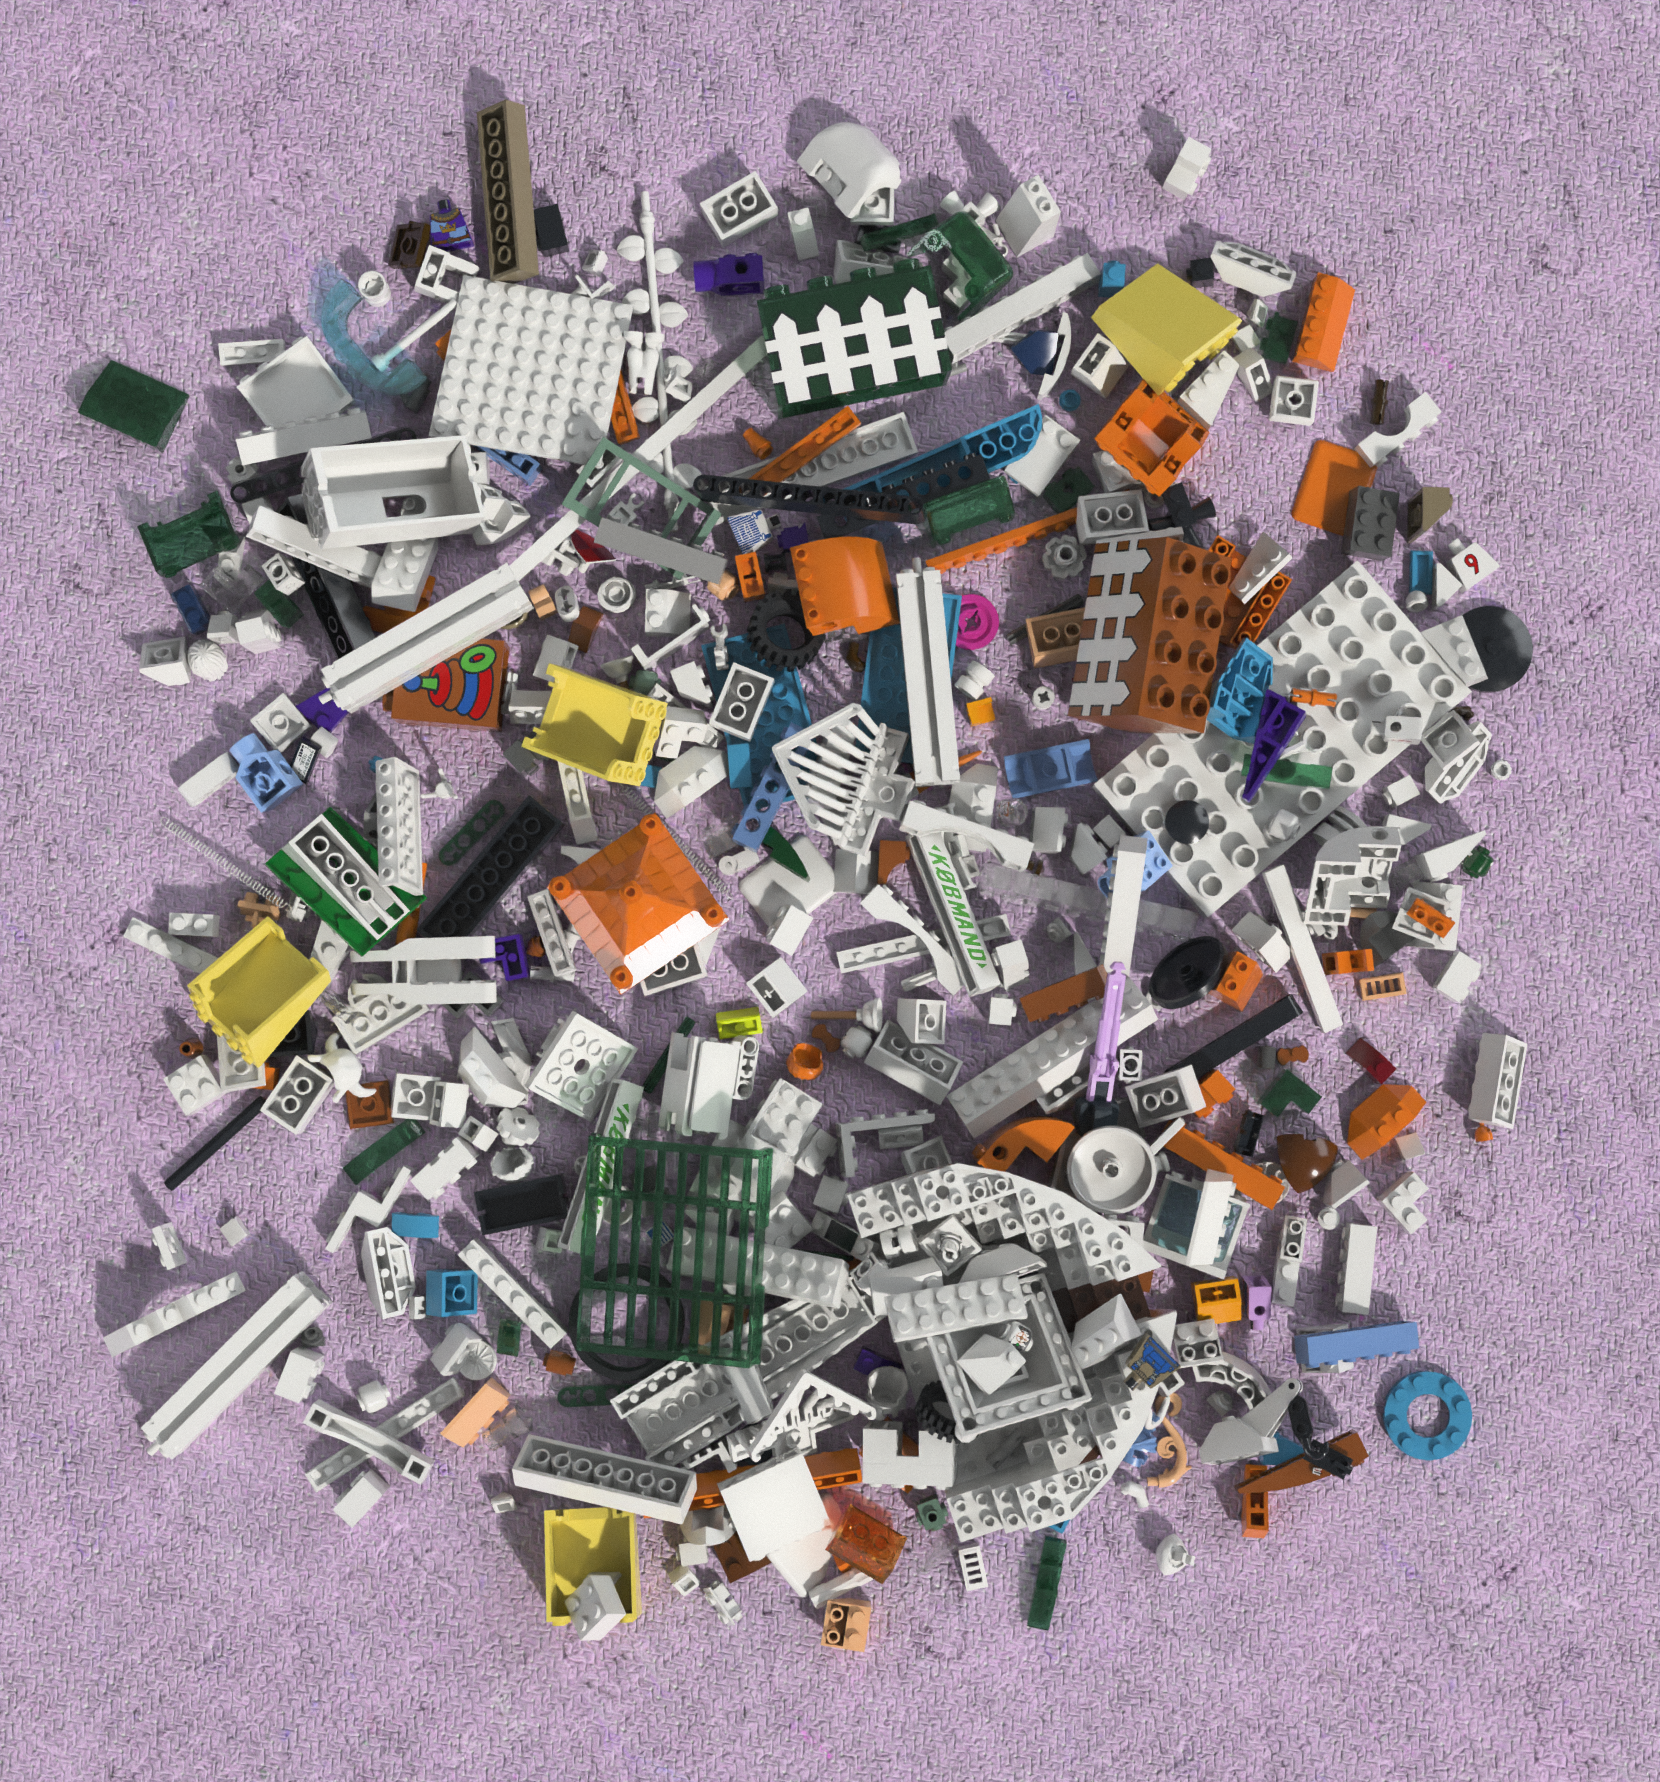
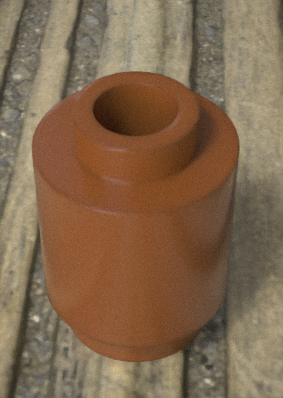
[542,1349,576,1376]

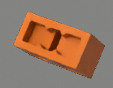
[735,552,765,603]

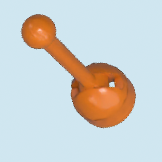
[1475,1123,1493,1142]

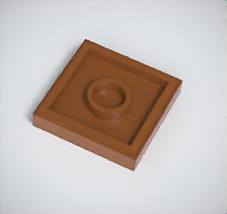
[345,1080,394,1129]

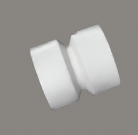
[358,271,391,307]
[955,660,995,701]
[880,1224,918,1259]

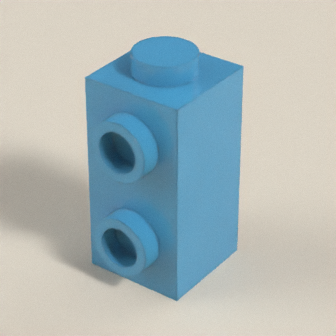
[1097,260,1126,298]

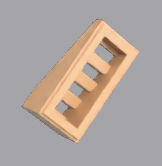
[1359,972,1407,1001]

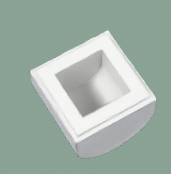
[310,727,339,758]

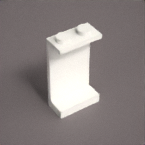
[631,604,710,671]

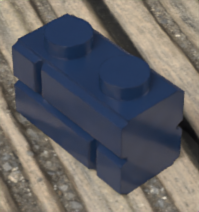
[170,584,210,636]

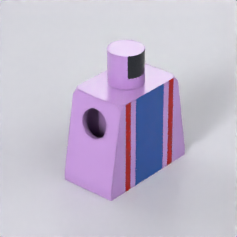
[1242,1275,1271,1330]

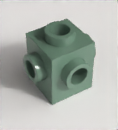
[915,1494,948,1532]

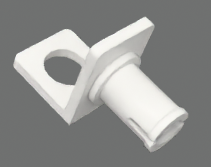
[570,274,615,299]

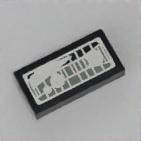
[290,736,322,784]

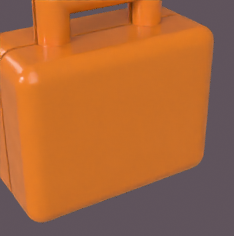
[1291,440,1377,536]

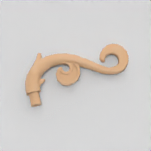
[1147,1393,1192,1488]

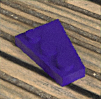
[295,688,349,733]

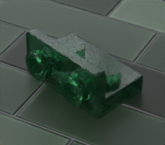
[1259,311,1298,364]

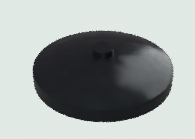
[1462,606,1533,693]
[1149,936,1229,1009]

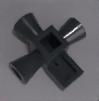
[1147,482,1216,547]

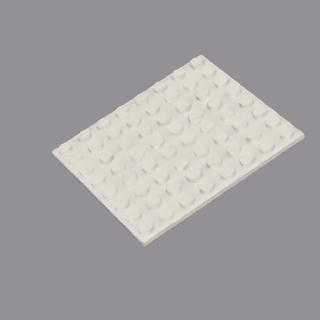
[429,275,633,468]

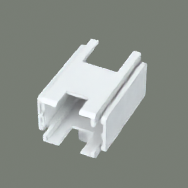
[658,1032,759,1140]

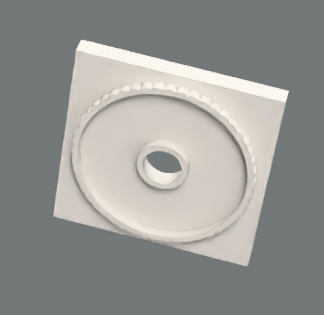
[525,1011,638,1122]

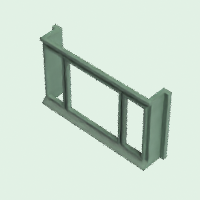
[561,437,722,580]

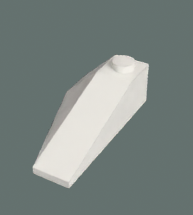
[834,240,925,287]

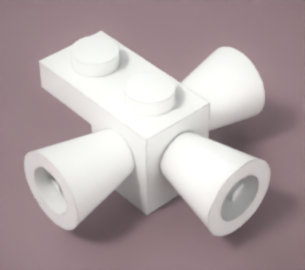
[938,191,1000,254]

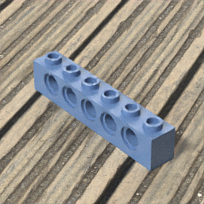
[731,722,815,853]

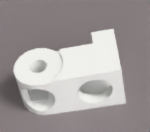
[719,847,761,875]

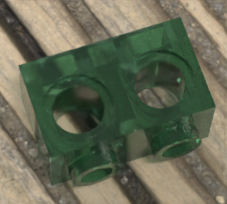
[254,579,305,629]

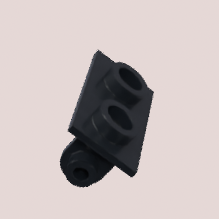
[1233,1110,1264,1157]
[1303,1439,1353,1480]

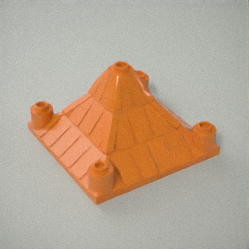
[547,813,730,995]

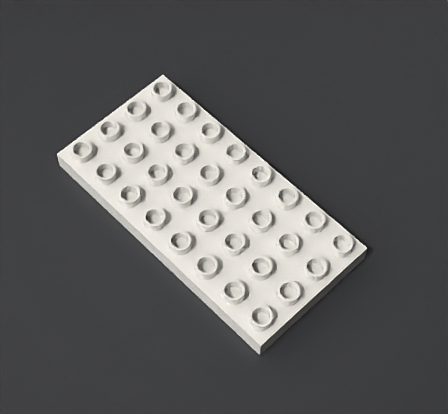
[1092,560,1472,918]

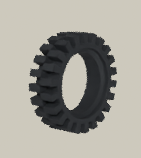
[915,1380,979,1444]

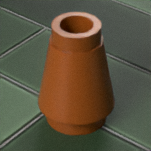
[179,1037,203,1059]

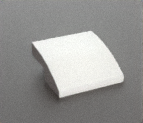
[1392,886,1450,944]

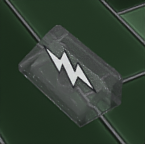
[317,989,358,1024]

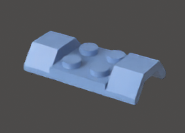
[1003,739,1098,799]

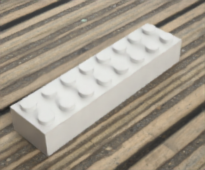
[666,1226,850,1309]
[512,1434,697,1524]

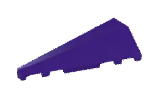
[1242,689,1306,803]

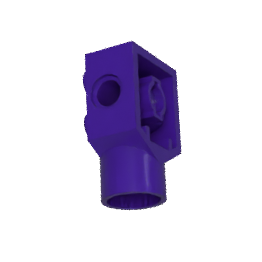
[693,253,765,296]

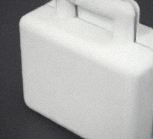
[739,835,836,927]
[766,1493,841,1598]

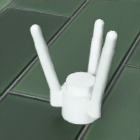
[420,768,458,799]
[285,891,312,922]

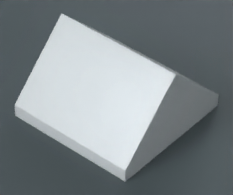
[833,849,879,895]

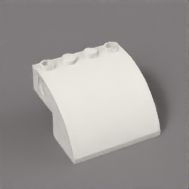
[1303,826,1401,926]

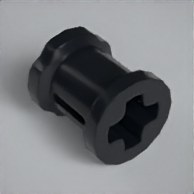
[764,552,787,573]

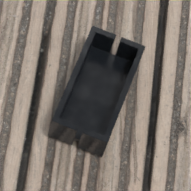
[474,1173,570,1236]

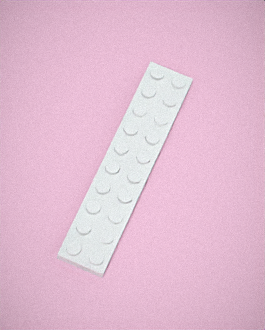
[702,412,918,525]

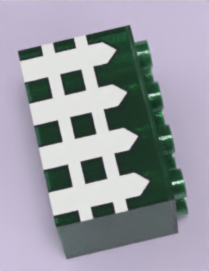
[757,258,952,420]

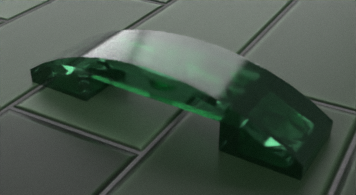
[1241,754,1333,789]
[343,1119,426,1185]

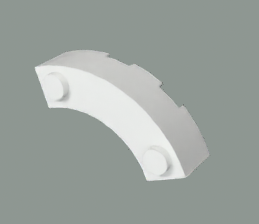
[1192,1352,1271,1411]

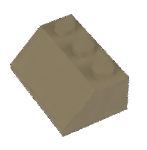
[1407,487,1453,543]

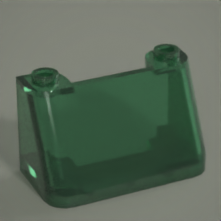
[137,490,240,578]

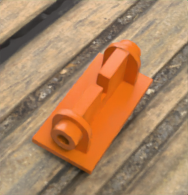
[1406,898,1456,939]

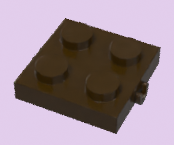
[388,221,431,269]

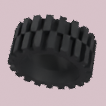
[747,589,826,672]

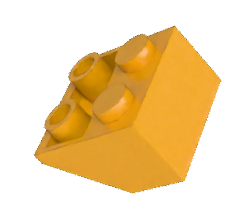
[1191,1276,1241,1324]

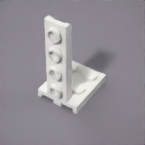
[835,1109,935,1178]

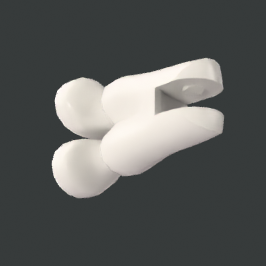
[624,331,665,395]

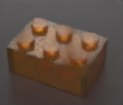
[825,1504,907,1584]

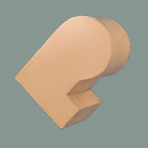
[528,584,558,621]

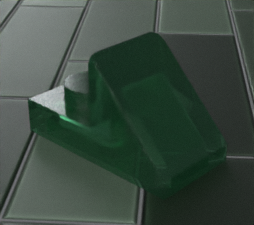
[496,1318,525,1357]

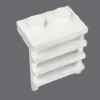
[679,1435,738,1473]

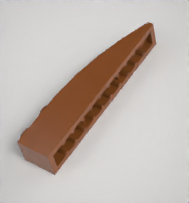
[1234,1429,1369,1494]

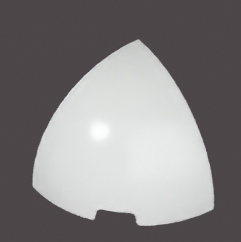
[473,484,531,545]
[680,1505,736,1546]

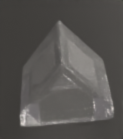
[693,357,719,383]

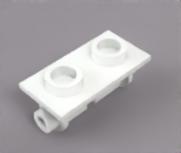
[703,1579,743,1626]

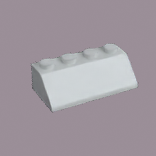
[864,1019,963,1105]
[1468,1033,1527,1129]
[1185,1169,1237,1265]

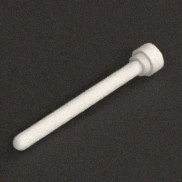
[371,299,457,372]

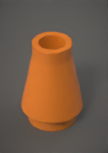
[743,428,773,460]

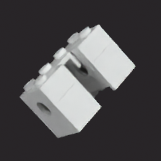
[863,1420,958,1490]

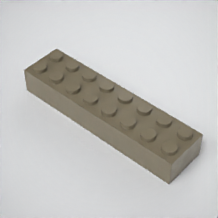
[476,99,539,284]

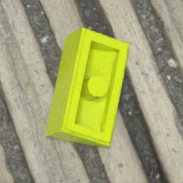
[716,1007,763,1039]

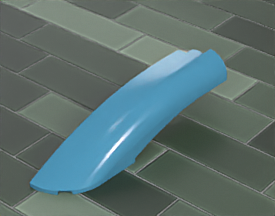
[844,404,1042,532]

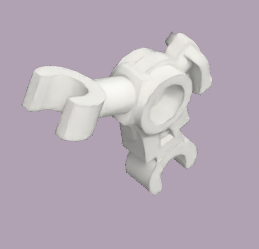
[711,624,729,671]

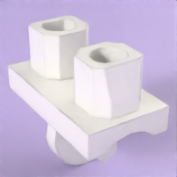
[541,537,582,576]

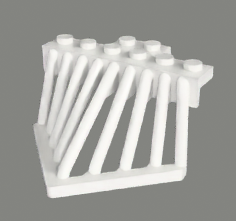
[772,703,915,857]
[727,1369,876,1462]

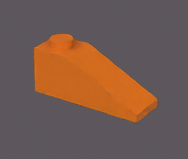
[1241,1464,1269,1539]

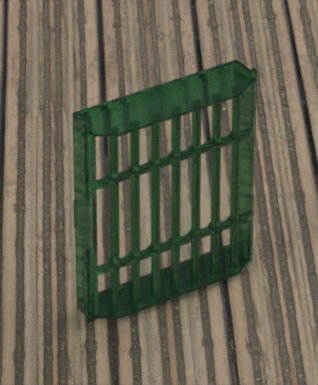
[576,1133,773,1369]

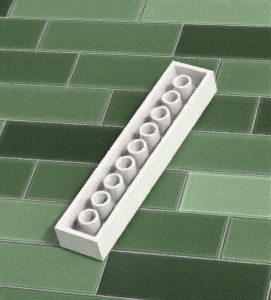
[946,977,1158,1138]

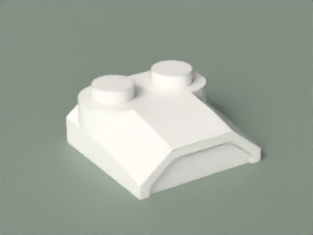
[391,1073,441,1120]
[901,1135,952,1174]

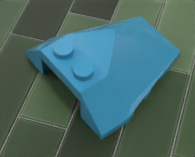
[1206,638,1273,744]

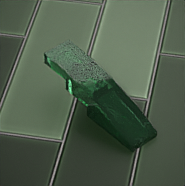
[1027,1535,1067,1631]

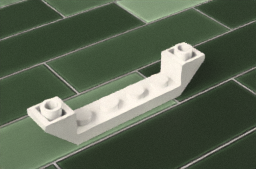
[558,761,598,845]

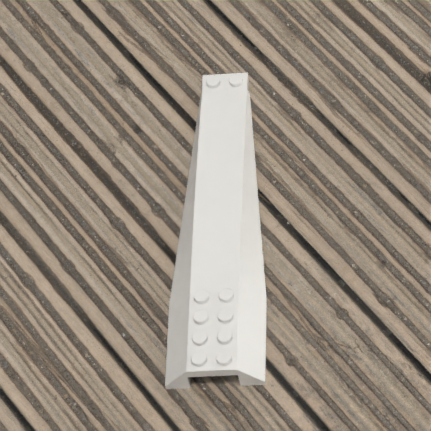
[610,1234,945,1467]

